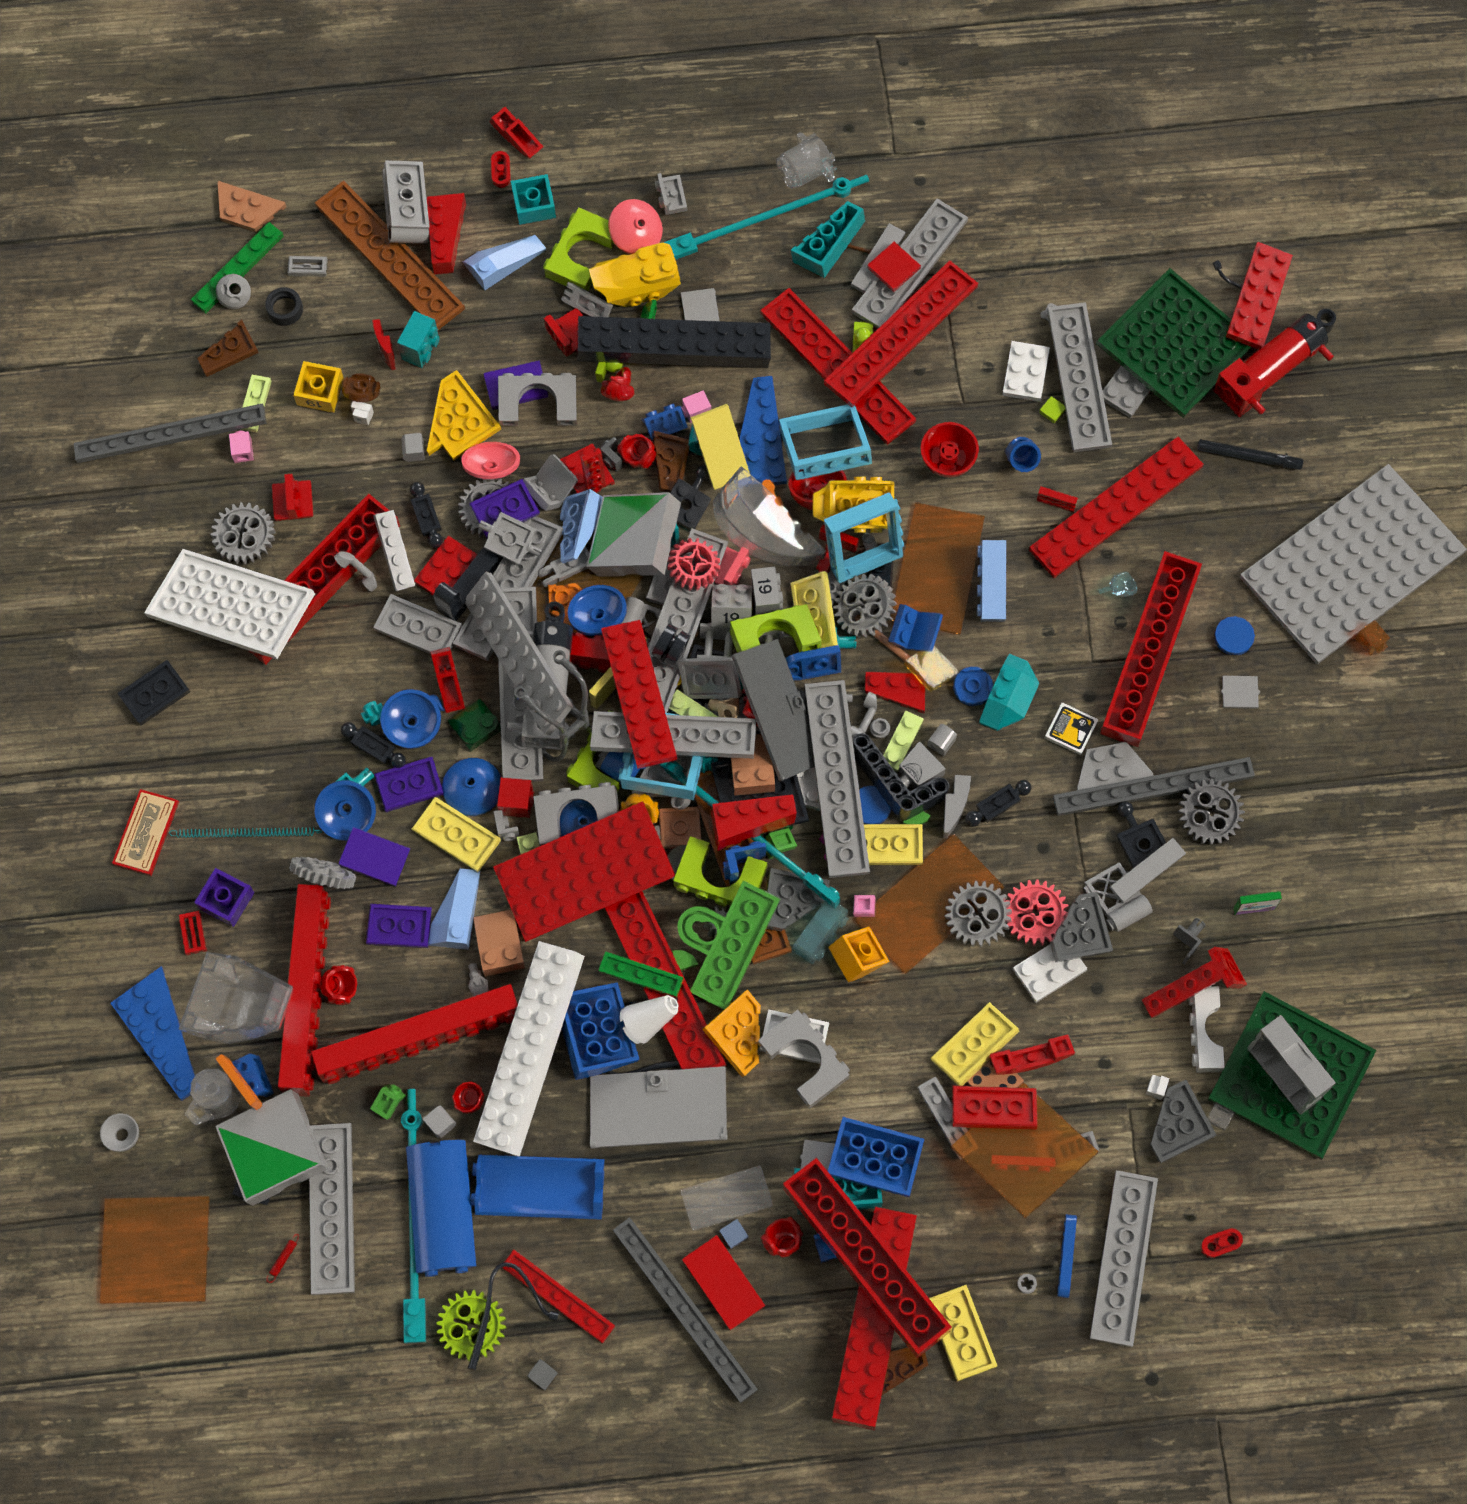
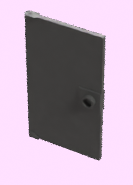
[731,639,815,781]

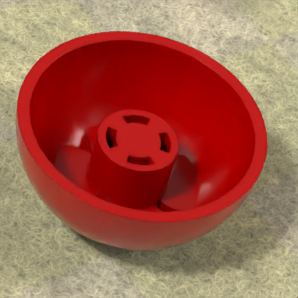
[921,422,979,478]
[788,469,847,510]

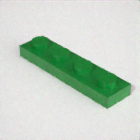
[598,951,684,998]

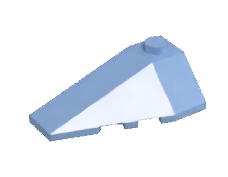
[463,235,546,290]
[560,489,603,563]
[428,868,480,950]

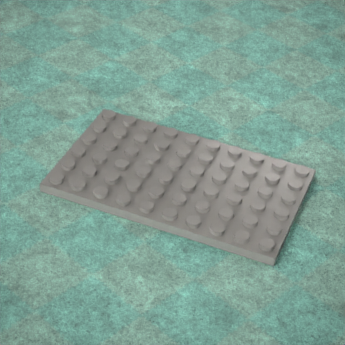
[1240,464,1467,665]

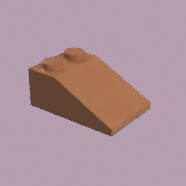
[730,734,775,796]
[473,909,525,977]

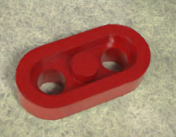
[491,151,511,188]
[1201,1228,1243,1258]

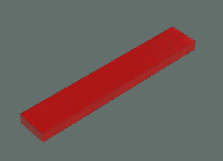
[503,1250,616,1344]

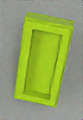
[852,322,873,353]
[595,362,623,382]

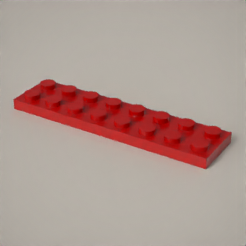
[601,620,677,769]

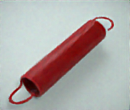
[267,1234,299,1283]

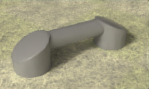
[334,551,377,592]
[851,692,877,740]
[671,755,693,810]

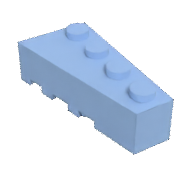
[977,540,1006,622]

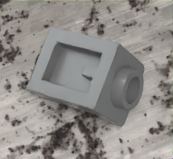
[494,810,520,841]

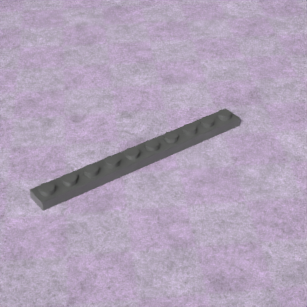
[74,403,267,463]
[1053,757,1255,816]
[613,1217,758,1403]

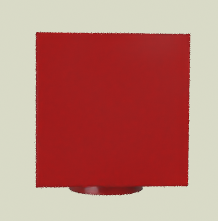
[497,777,535,818]

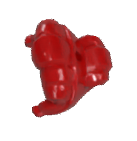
[601,367,634,402]

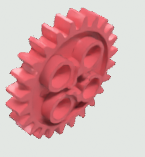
[1004,879,1069,946]

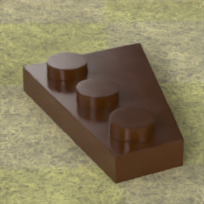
[197,319,259,377]
[652,431,690,493]
[882,1348,928,1395]

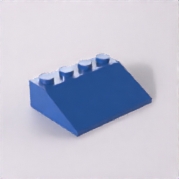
[561,982,639,1080]
[828,1117,924,1197]

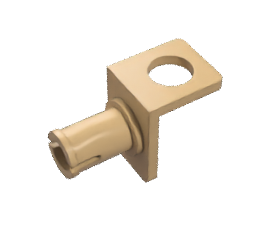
[708,698,739,718]

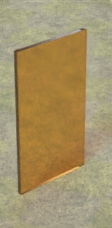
[890,503,985,635]
[855,834,1004,974]

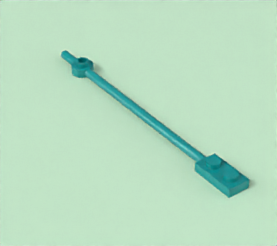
[663,175,869,260]
[659,762,840,909]
[401,1089,426,1344]

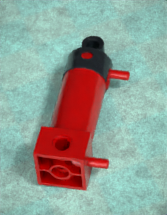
[1213,309,1336,418]

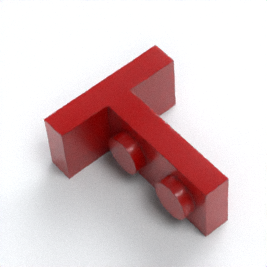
[816,525,859,573]

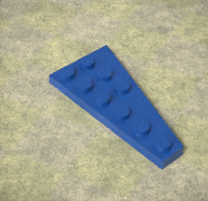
[729,376,787,490]
[111,966,199,1101]

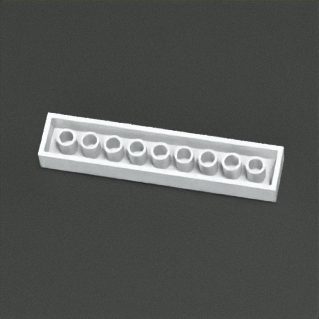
[473,941,585,1156]

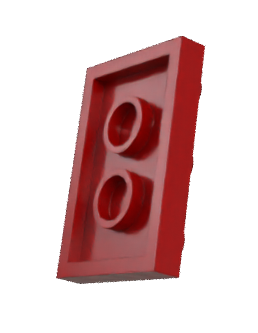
[414,536,477,596]

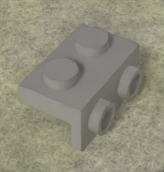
[655,173,687,215]

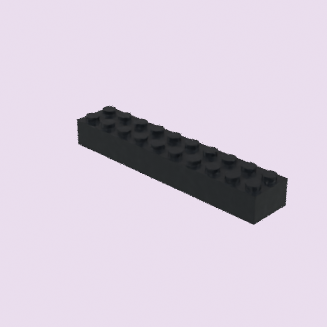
[577,316,771,368]

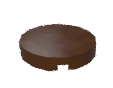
[342,374,380,402]

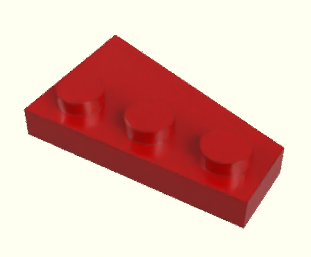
[865,672,925,713]

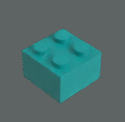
[511,174,556,225]
[397,311,440,368]

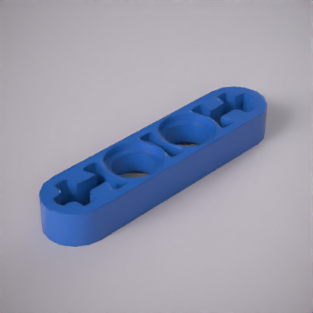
[1057,1214,1077,1298]

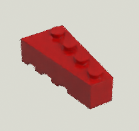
[569,632,611,673]
[711,795,797,851]

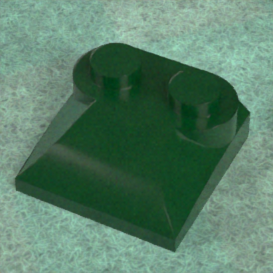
[447,698,501,752]

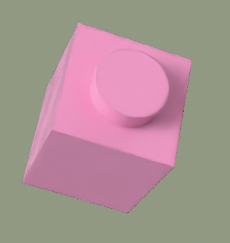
[681,390,711,423]
[229,431,254,463]

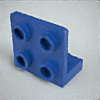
[888,604,943,652]

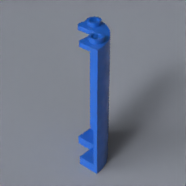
[406,1140,476,1277]
[471,1155,604,1219]

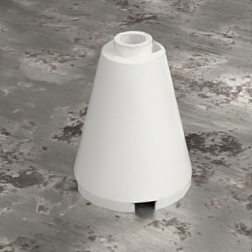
[620,995,678,1044]

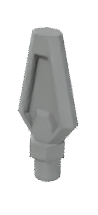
[468,963,488,996]

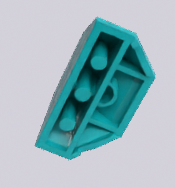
[979,654,1039,731]

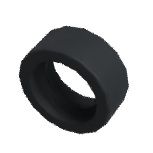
[265,287,303,326]

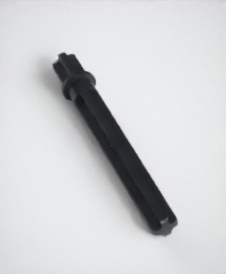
[1197,439,1304,470]

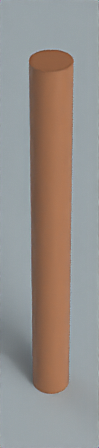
[855,615,916,667]

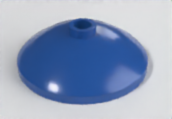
[568,585,627,636]
[380,689,441,749]
[442,758,501,816]
[315,780,376,840]
[560,800,598,837]

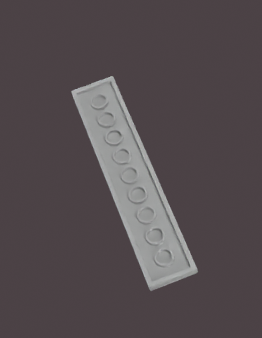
[648,528,728,713]
[465,572,574,736]
[498,587,543,782]
[804,680,870,878]

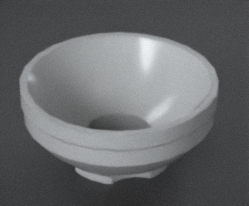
[216,274,251,309]
[100,1113,139,1152]

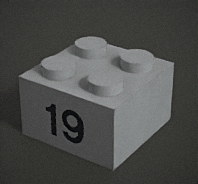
[751,567,783,615]
[711,584,752,627]

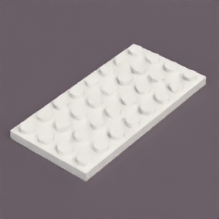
[144,549,315,659]

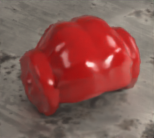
[617,434,656,469]
[321,965,357,1005]
[761,1217,803,1258]

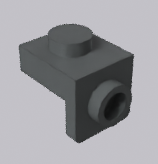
[600,437,622,472]

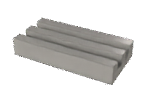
[288,256,328,277]

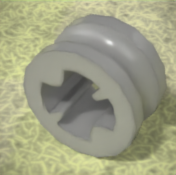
[1017,1274,1037,1294]

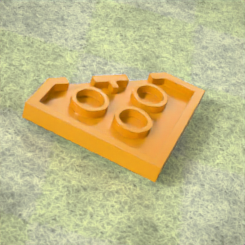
[702,990,761,1077]

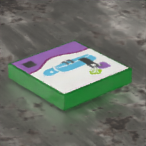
[1233,891,1282,915]

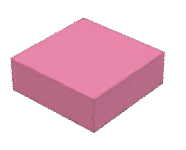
[853,895,876,917]

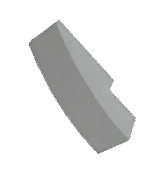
[943,775,971,839]

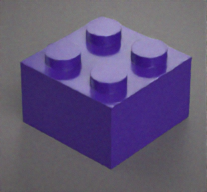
[194,868,255,927]

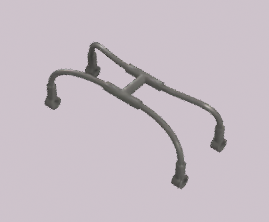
[514,650,592,762]

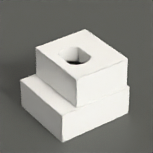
[351,401,374,425]
[1146,1075,1169,1100]

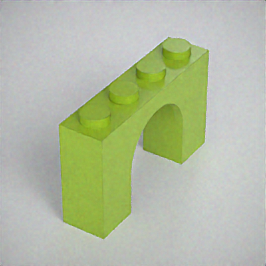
[543,207,615,291]
[730,604,821,653]
[566,710,620,792]
[673,836,767,906]

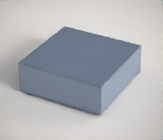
[719,1219,749,1249]

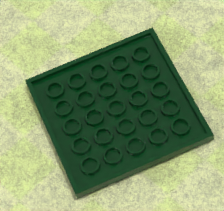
[1096,268,1252,418]
[1208,991,1377,1160]

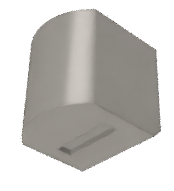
[401,433,425,462]
[927,724,957,756]
[423,1106,456,1139]

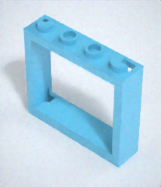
[779,404,872,480]
[824,493,904,583]
[618,713,704,800]

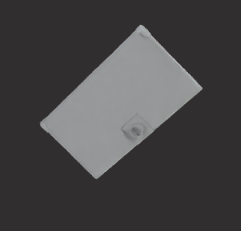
[590,1067,727,1149]

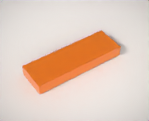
[216,1054,263,1110]

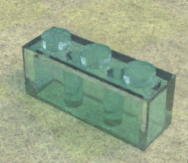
[793,901,849,964]

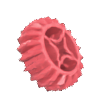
[667,538,721,591]

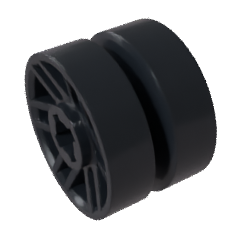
[651,623,691,667]

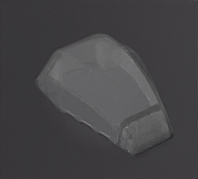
[713,466,826,566]
[179,952,294,1044]

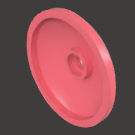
[608,199,663,254]
[462,442,520,480]

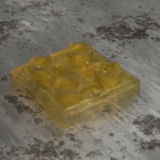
[904,646,959,692]

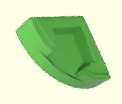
[903,811,931,824]
[672,950,698,971]

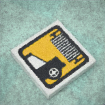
[1045,703,1098,755]

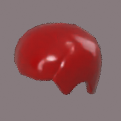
[452,1082,484,1114]

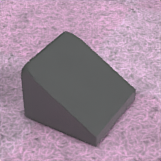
[527,1359,558,1390]

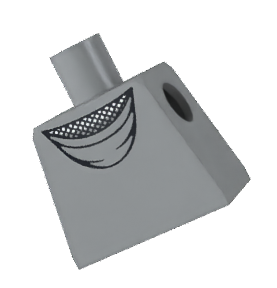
[898,742,946,789]

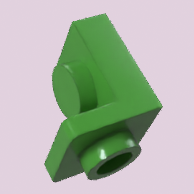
[764,828,797,859]
[370,1084,406,1120]

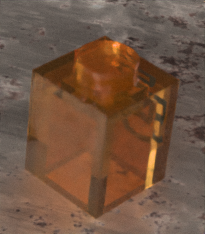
[1356,620,1390,656]

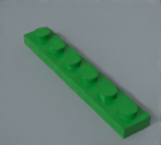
[191,222,284,314]

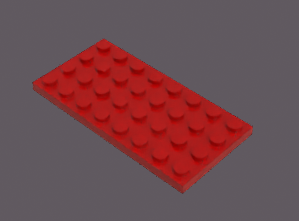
[493,801,675,942]

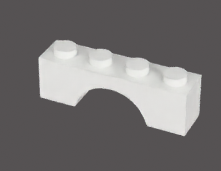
[1188,986,1224,1073]

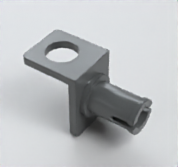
[1173,918,1205,965]

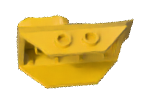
[589,243,681,307]
[813,477,894,533]

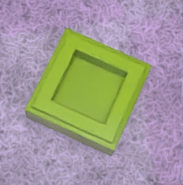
[1039,396,1065,424]

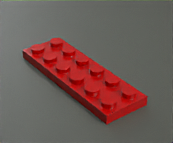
[1226,242,1293,349]

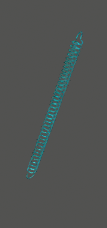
[169,827,322,838]

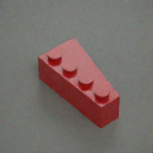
[427,193,466,275]

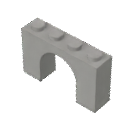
[498,373,577,426]
[534,782,619,845]
[758,1010,850,1109]

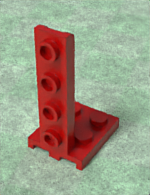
[560,443,615,494]
[1142,947,1247,1018]

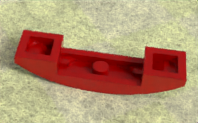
[990,1035,1075,1075]

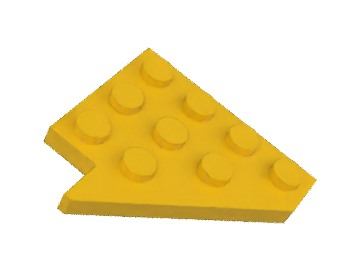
[427,370,501,461]

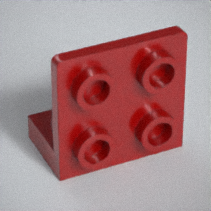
[544,308,583,357]

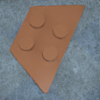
[218,181,286,232]

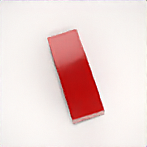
[490,107,543,159]
[431,647,465,713]

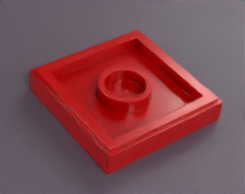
[867,241,921,292]

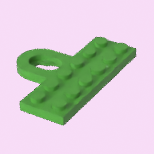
[678,881,781,1009]

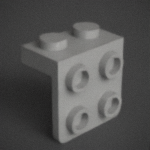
[523,454,577,511]

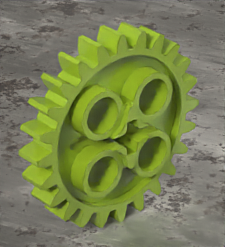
[436,1290,507,1361]

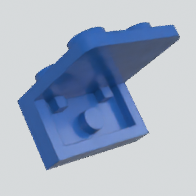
[723,841,766,885]

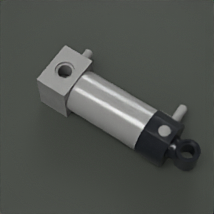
[507,601,573,750]

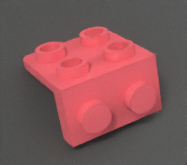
[714,547,751,585]

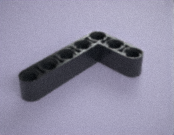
[434,547,503,621]
[853,733,949,820]

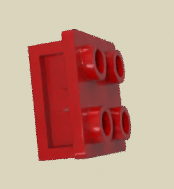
[272,474,313,521]

